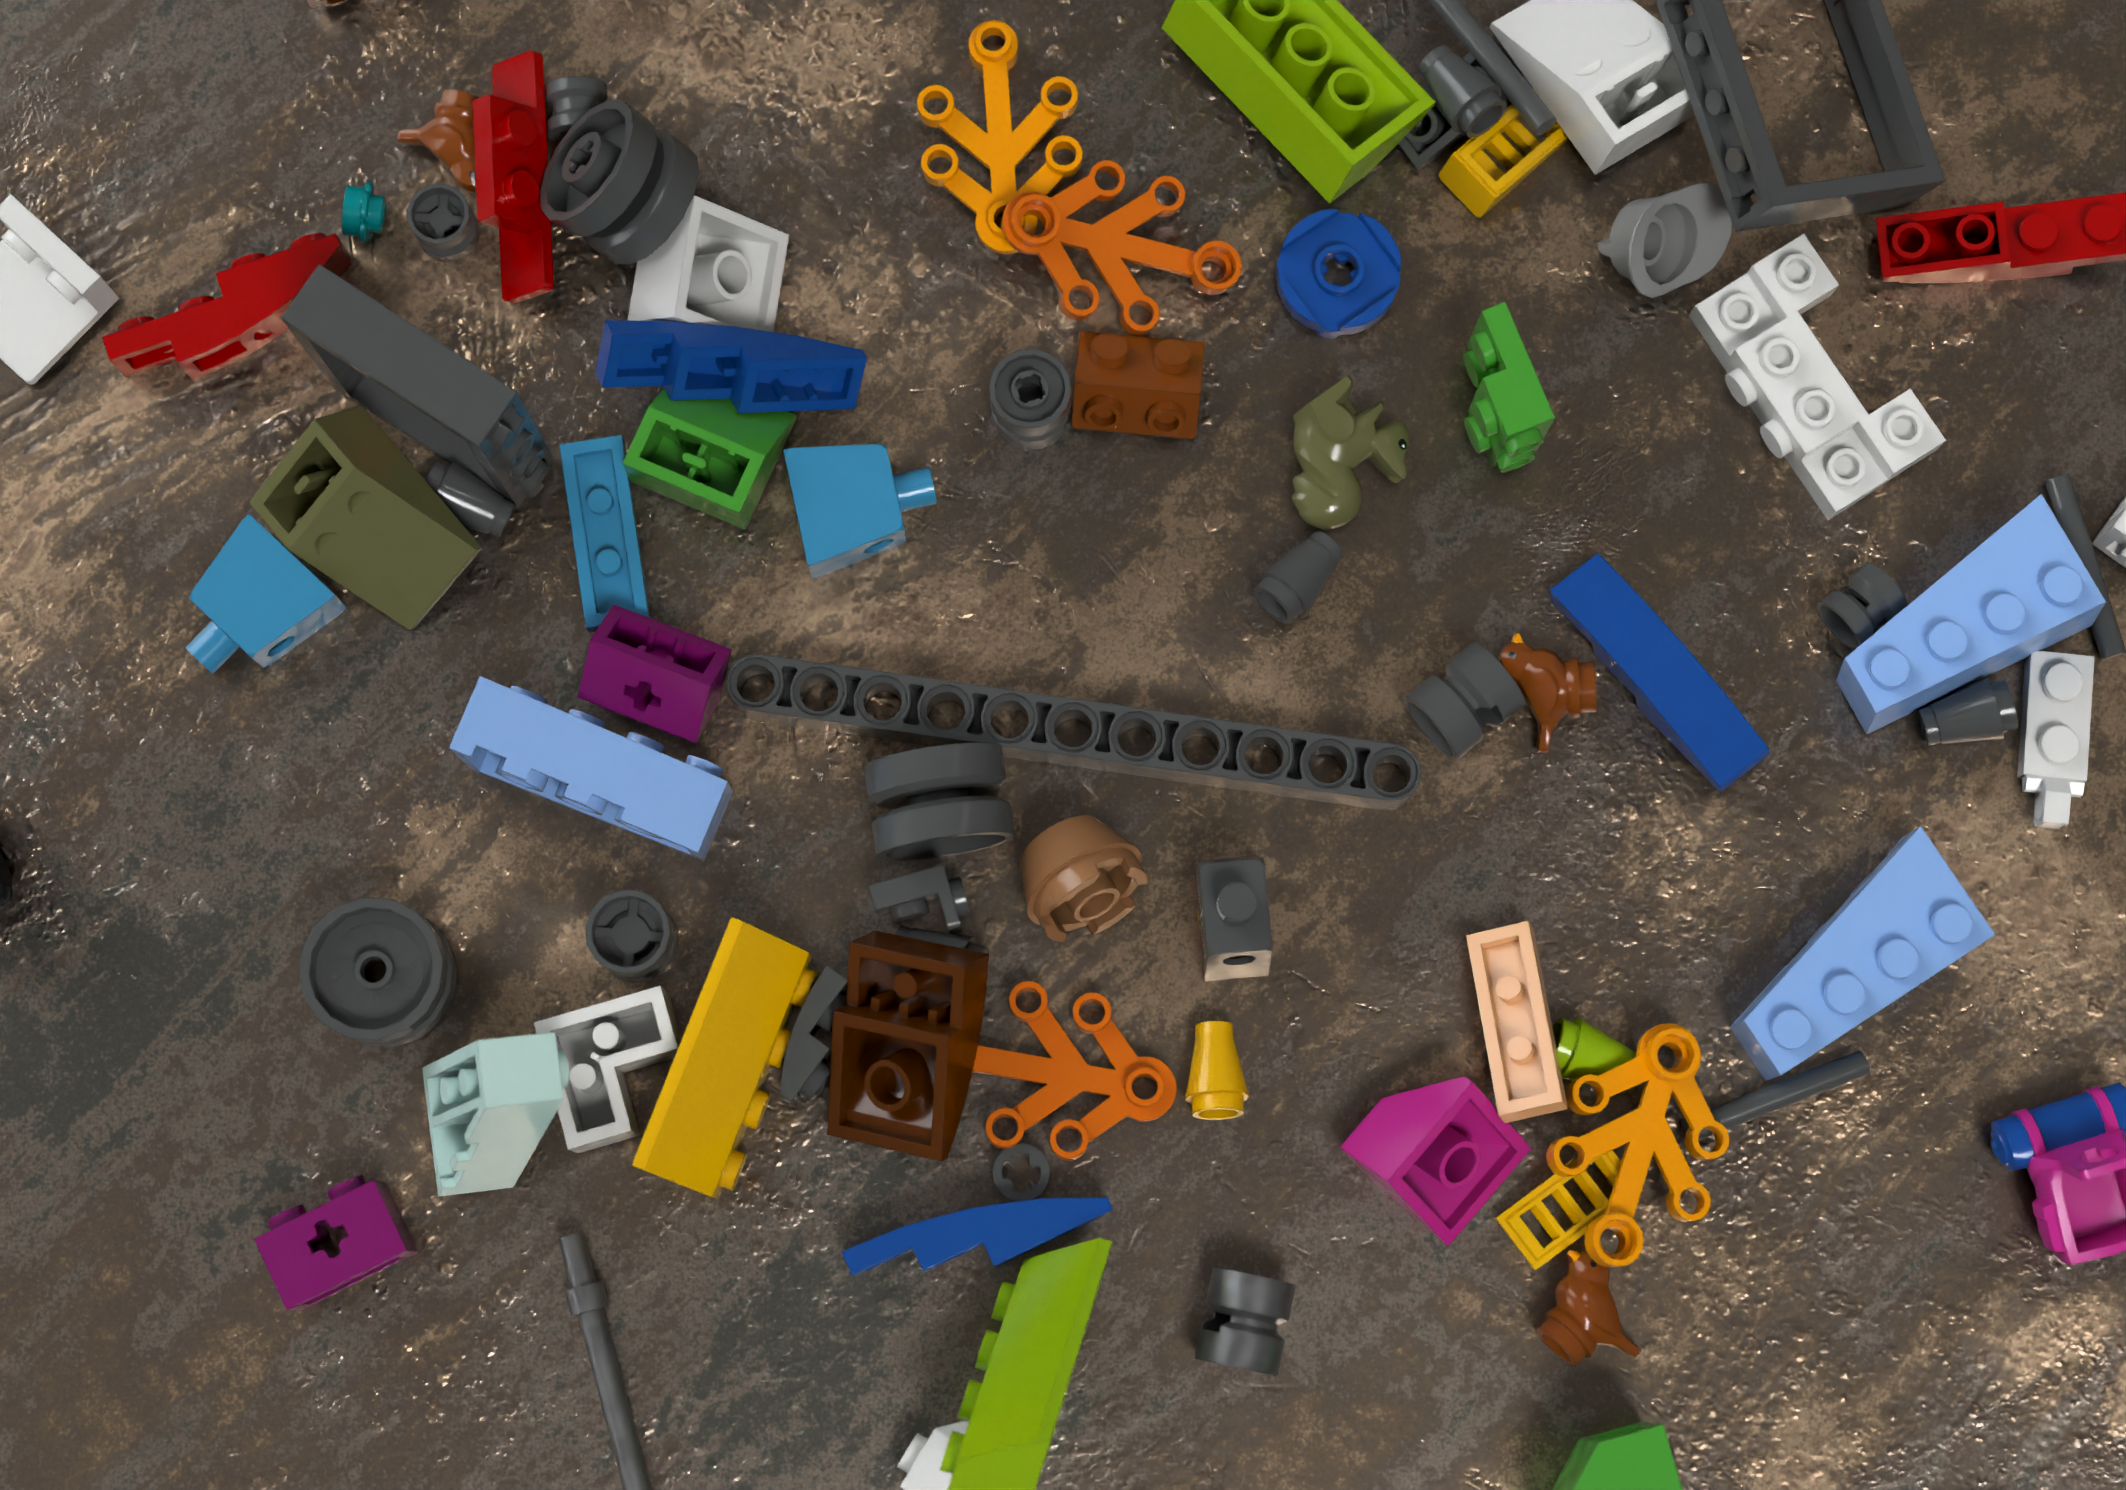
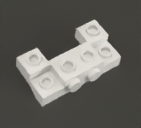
[1689,234,1946,520]

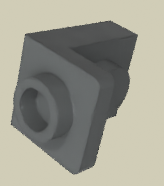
[868,864,970,934]

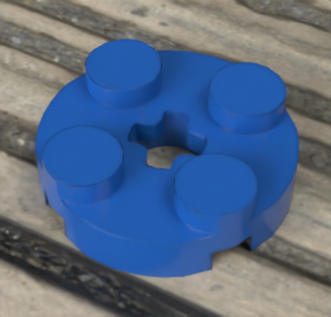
[1276,209,1401,338]

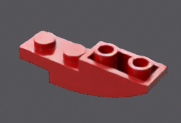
[1876,192,2126,283]
[102,233,351,380]

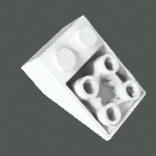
[1489,0,1694,175]

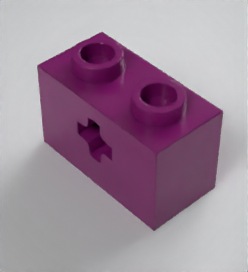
[578,604,732,743]
[254,1175,418,1311]

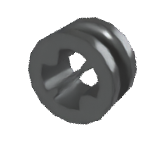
[992,1143,1050,1202]

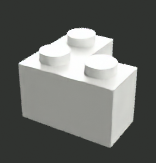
[534,986,682,1153]

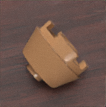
[1020,815,1148,942]

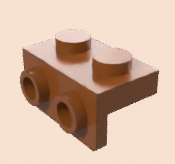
[1072,331,1205,439]

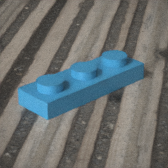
[559,435,651,633]

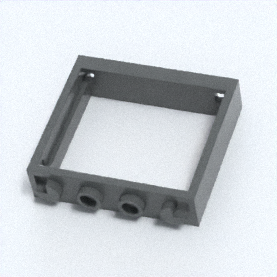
[1656,0,1946,232]
[281,264,553,508]

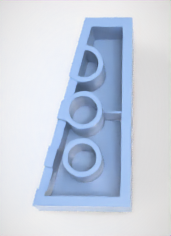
[1836,494,2106,735]
[449,676,733,861]
[1729,826,1995,1081]

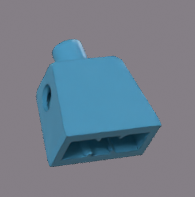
[783,444,937,578]
[185,514,347,674]

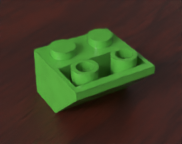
[622,388,797,530]
[1552,1422,1683,1490]

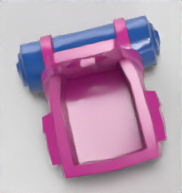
[1990,1082,2126,1265]

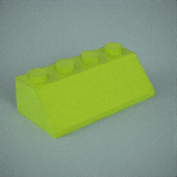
[1161,0,1436,204]
[940,1238,1112,1490]

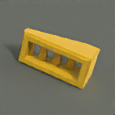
[1439,88,1568,218]
[1494,1150,1643,1271]

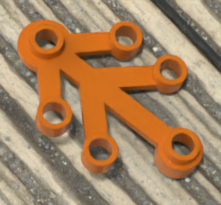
[1001,160,1242,336]
[972,981,1177,1161]

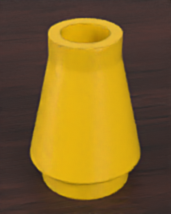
[1185,1021,1250,1120]

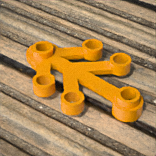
[917,20,1082,254]
[1546,1023,1730,1268]

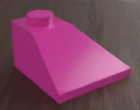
[1340,1076,1532,1246]

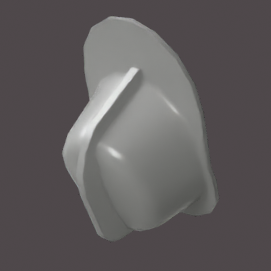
[1598,182,1732,298]

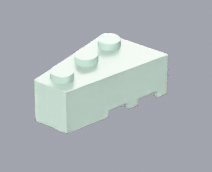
[422,1032,569,1197]

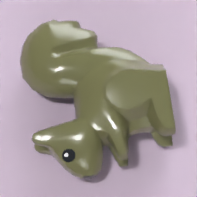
[1292,375,1409,530]

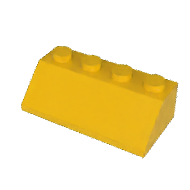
[632,917,819,1200]

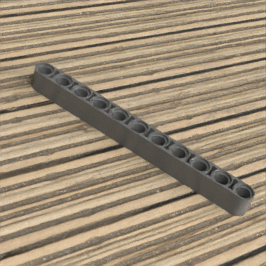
[726,654,1421,810]

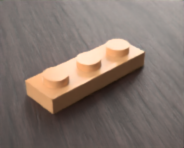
[1466,921,1568,1123]

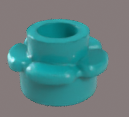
[342,181,386,243]

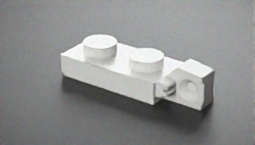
[2017,650,2095,829]

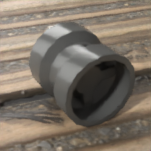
[407,183,479,262]
[1817,562,1908,650]

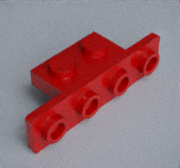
[472,50,554,304]

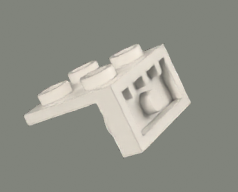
[0,194,120,385]

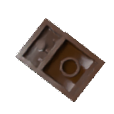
[827,931,989,1161]

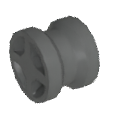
[545,76,607,143]

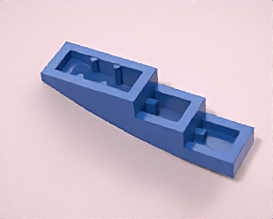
[595,320,867,413]
[1549,553,1770,793]
[841,1198,1113,1277]

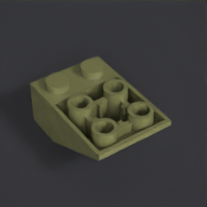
[249,406,483,630]

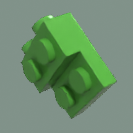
[1463,302,1555,473]

